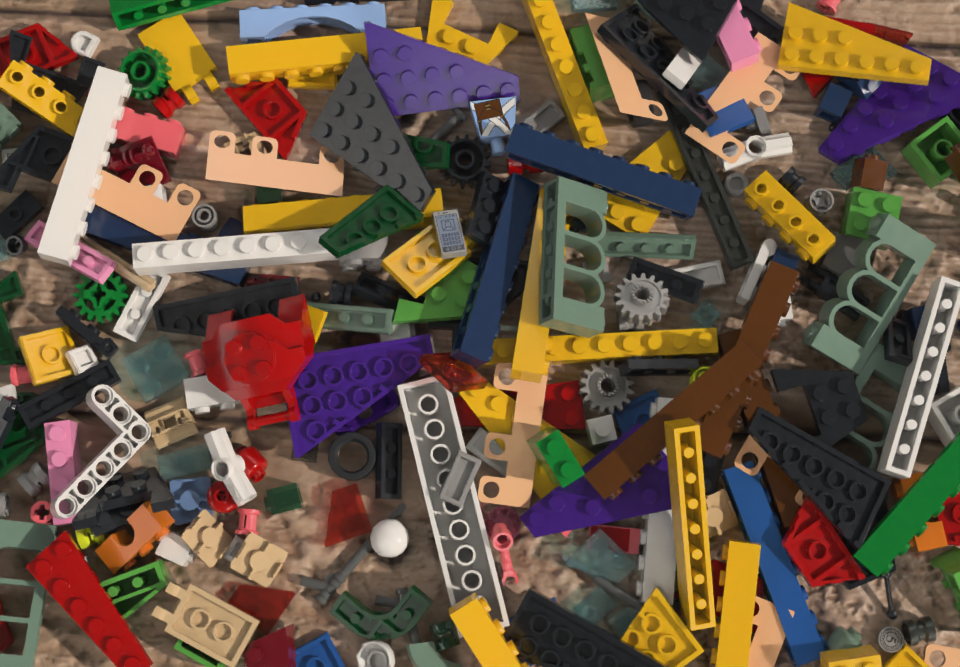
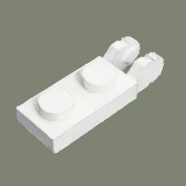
[735,238,777,306]

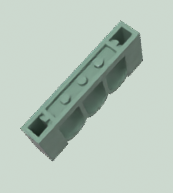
[539,176,608,338]
[801,213,936,374]
[818,343,907,470]
[0,519,58,667]

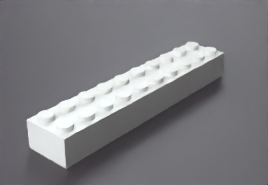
[397,373,510,638]

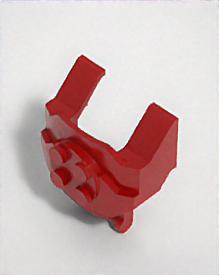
[202,294,315,431]

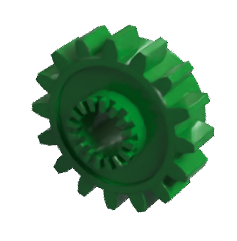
[118,46,172,101]

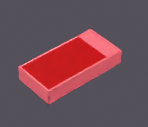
[587,525,640,555]

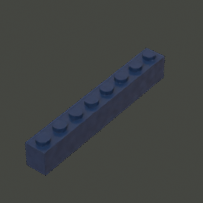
[502,123,702,221]
[450,173,539,368]
[85,204,251,288]

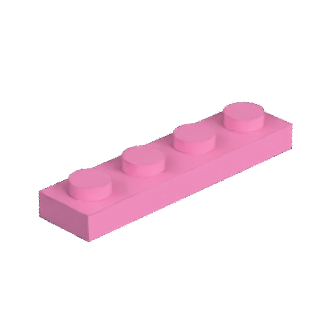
[24,220,117,285]

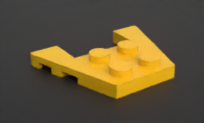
[426,0,519,65]

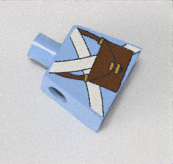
[470,96,516,156]

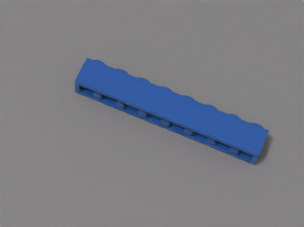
[720,460,827,667]

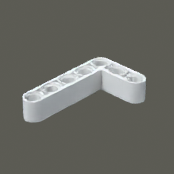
[50,384,151,520]

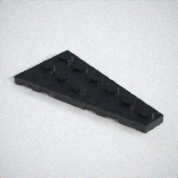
[597,3,719,133]
[152,276,301,337]
[745,406,892,550]

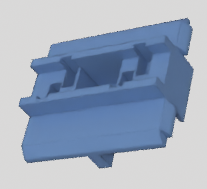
[170,476,213,525]

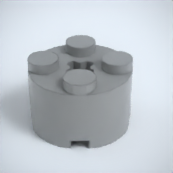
[339,236,389,272]

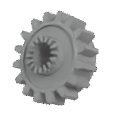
[614,273,670,327]
[579,360,634,415]

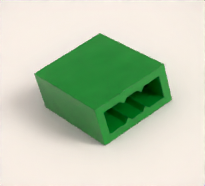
[526,427,585,488]

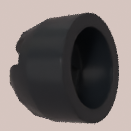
[5,235,28,256]

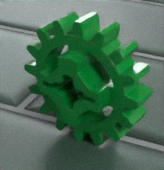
[73,272,130,324]

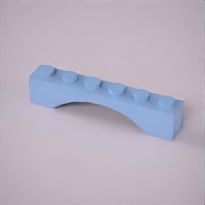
[239,1,387,45]

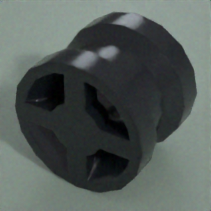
[778,166,807,195]
[329,280,353,306]

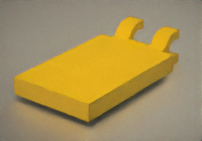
[137,14,221,105]
[382,217,478,299]

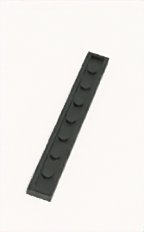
[655,92,755,271]

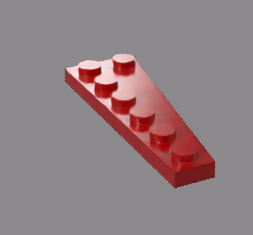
[453,380,586,430]
[26,531,153,667]

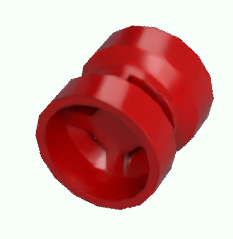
[151,86,186,119]

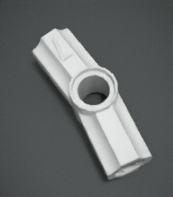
[716,132,793,172]
[204,427,257,506]

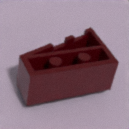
[242,623,297,667]

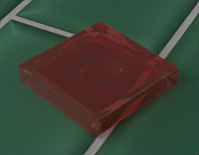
[418,352,488,393]

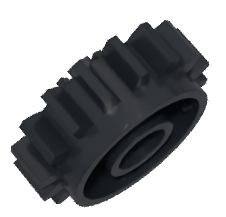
[439,135,491,189]

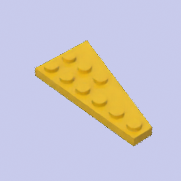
[777,2,932,86]
[604,130,687,233]
[459,372,596,500]
[620,586,704,667]

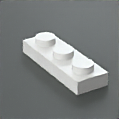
[113,274,171,343]

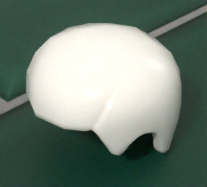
[370,519,409,558]
[356,640,395,667]

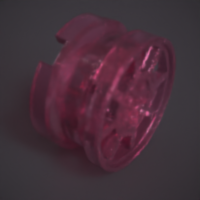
[485,506,521,539]

